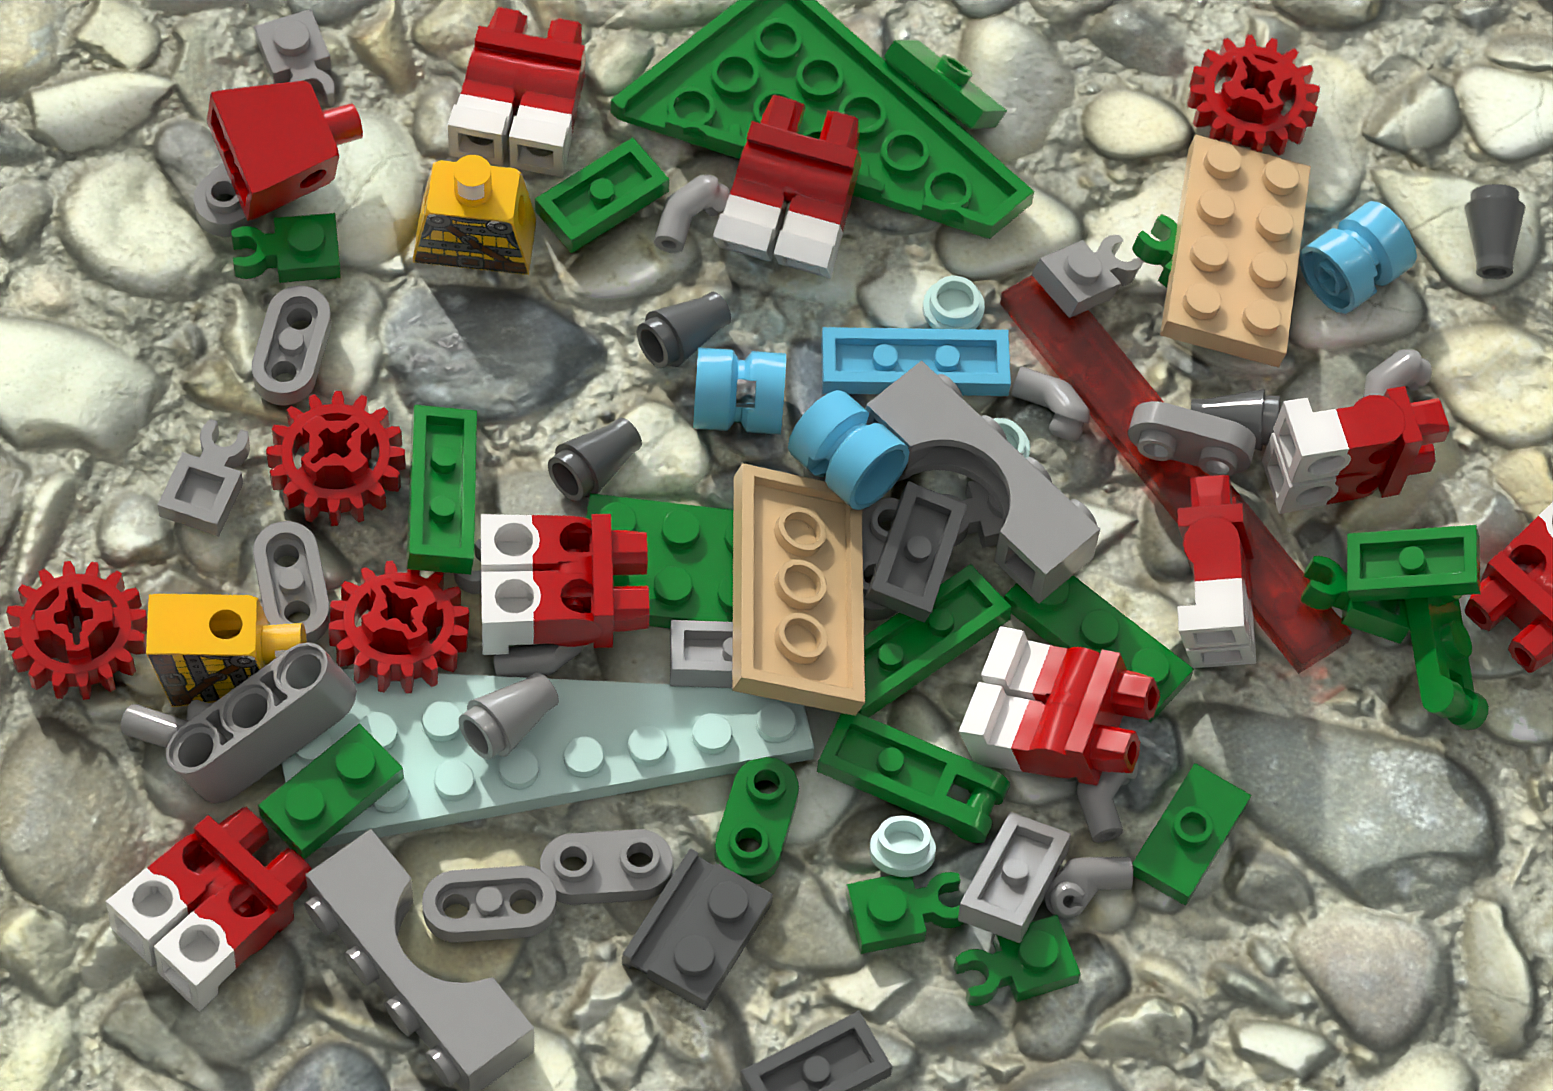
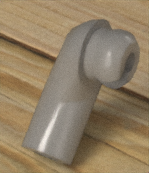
[654,175,730,253]
[1363,349,1432,397]
[1011,366,1090,441]
[494,643,583,678]
[121,699,212,748]
[1077,761,1139,843]
[1045,857,1133,919]

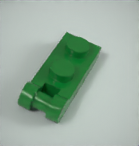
[1405,595,1489,731]
[817,713,1010,844]

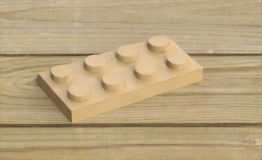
[1160,135,1311,368]
[732,463,865,716]

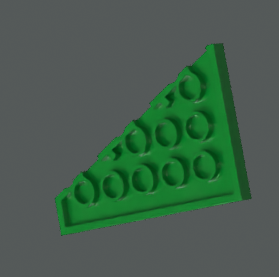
[610,0,1034,239]

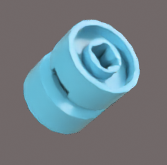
[1299,201,1417,314]
[693,347,786,435]
[788,390,910,510]

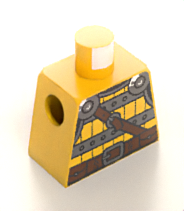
[413,155,537,275]
[146,594,307,707]

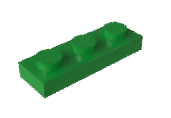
[407,405,477,575]
[858,564,1011,717]
[1004,575,1194,723]

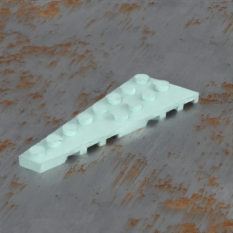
[282,669,815,849]

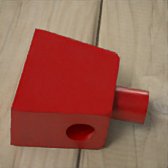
[207,80,363,221]

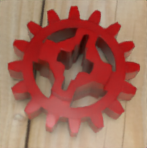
[1187,34,1320,156]
[266,391,406,526]
[328,560,469,694]
[4,561,148,700]

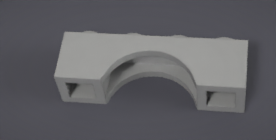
[866,360,1101,603]
[304,829,535,1091]

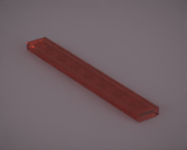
[1000,275,1352,674]

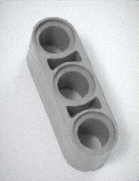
[166,642,357,804]

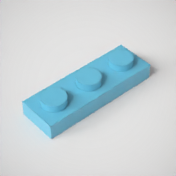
[821,327,1011,396]

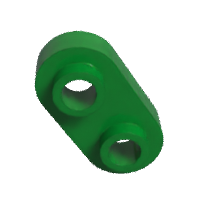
[715,757,799,885]

